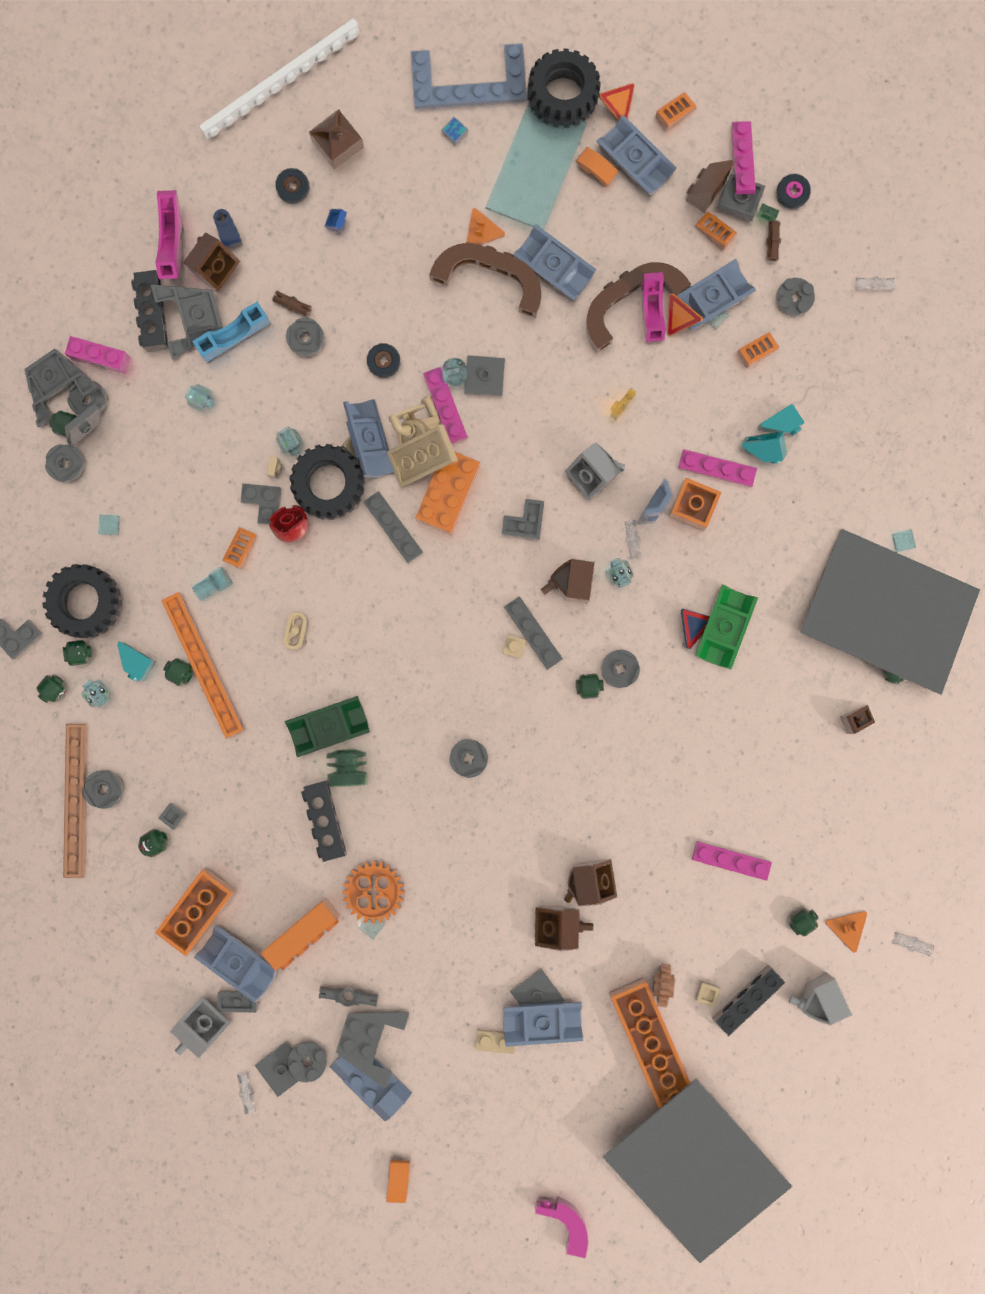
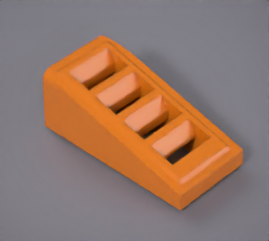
[655,92,697,130]
[695,211,737,250]
[737,332,780,368]
[222,527,257,569]

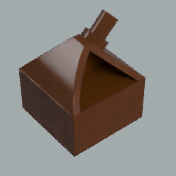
[309,109,364,169]
[183,232,241,291]
[541,559,595,604]
[564,859,617,906]
[535,905,593,951]

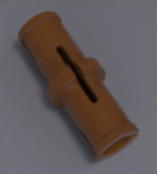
[766,220,781,261]
[272,290,312,317]

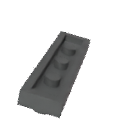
[364,491,423,564]
[504,596,563,670]

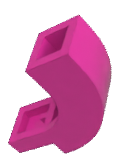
[641,272,666,342]
[535,1197,588,1259]

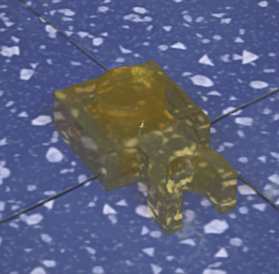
[610,388,637,420]

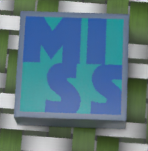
[441,117,468,145]

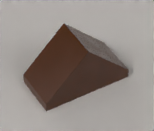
[840,705,875,734]

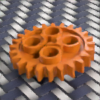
[342,860,405,924]

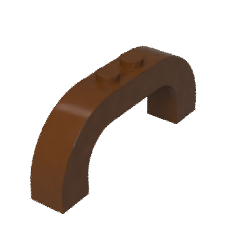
[429,243,541,318]
[586,262,691,353]

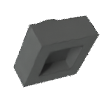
[158,803,186,830]

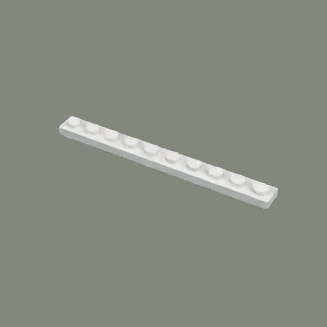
[199,18,360,139]

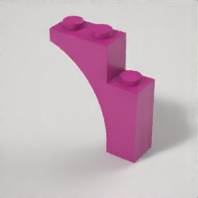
[155,190,183,279]

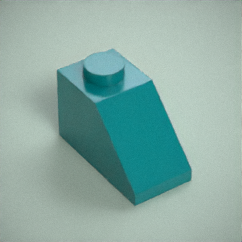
[757,403,805,436]
[742,432,787,464]
[117,641,156,682]

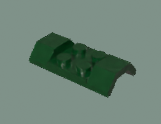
[285,696,370,758]

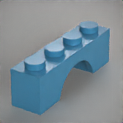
[192,301,271,363]

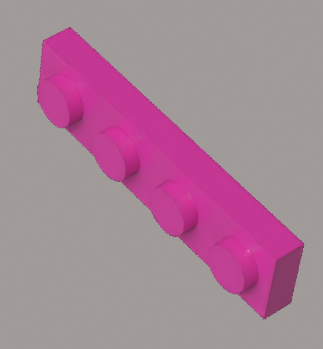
[731,121,756,194]
[423,366,468,444]
[678,449,757,487]
[691,841,772,881]

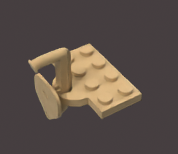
[387,394,458,487]

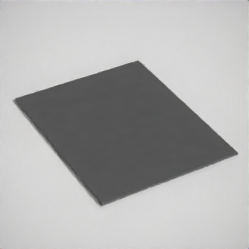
[800,529,980,695]
[602,1078,793,1263]

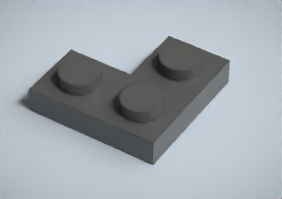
[240,483,281,525]
[502,499,544,540]
[0,618,43,660]
[217,990,257,1013]

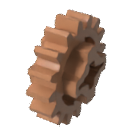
[653,963,675,1007]

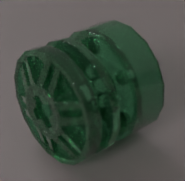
[326,749,368,787]

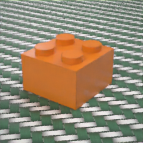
[669,478,722,530]

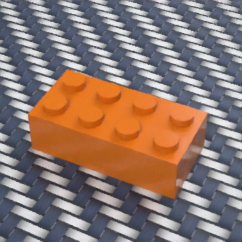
[415,451,480,536]
[155,868,237,956]
[261,898,340,971]

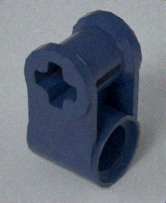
[213,209,242,248]

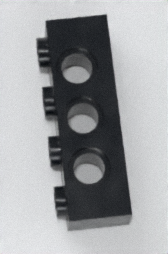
[131,270,169,352]
[301,780,347,862]
[712,965,786,1036]

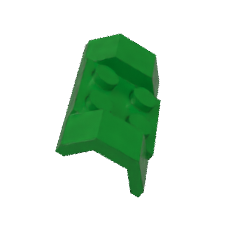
[695,584,758,670]

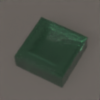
[756,203,780,221]

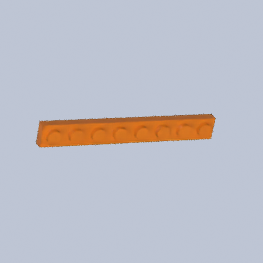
[161,592,244,739]

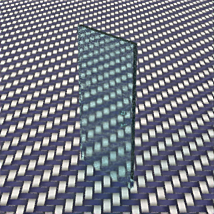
[485,101,587,230]

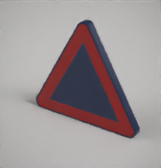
[681,609,709,649]

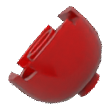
[269,505,309,543]

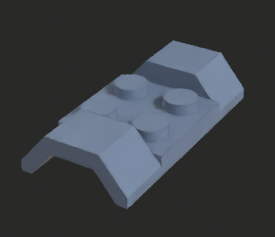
[596,115,677,195]
[513,224,596,301]
[676,259,756,331]
[343,399,394,479]
[637,479,673,525]
[194,925,277,1003]
[503,1002,583,1047]
[330,1056,412,1121]

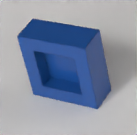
[324,209,347,230]

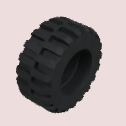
[527,48,601,128]
[289,444,365,520]
[42,564,122,638]

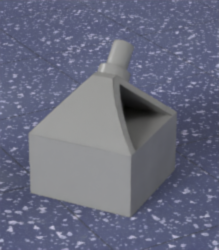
[564,443,625,500]
[789,973,852,1025]
[170,997,230,1058]

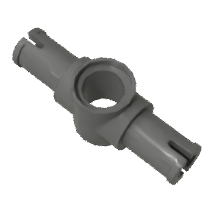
[319,986,378,1007]

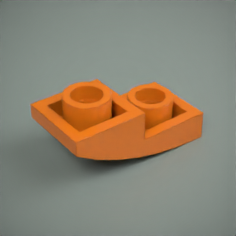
[575,147,618,186]
[386,1160,410,1203]

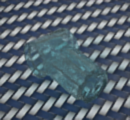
[192,566,233,601]

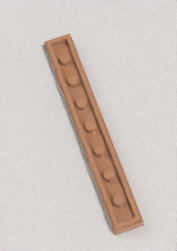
[63,724,87,878]

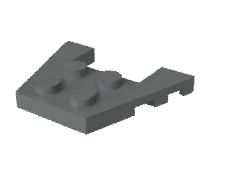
[151,285,223,359]
[24,349,100,428]
[336,1012,409,1088]

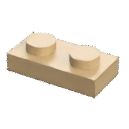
[475,1029,515,1054]

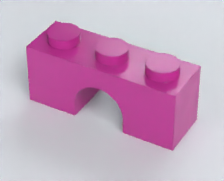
[65,336,130,375]

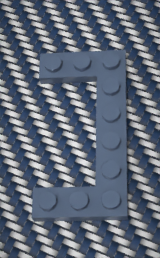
[411,43,527,109]

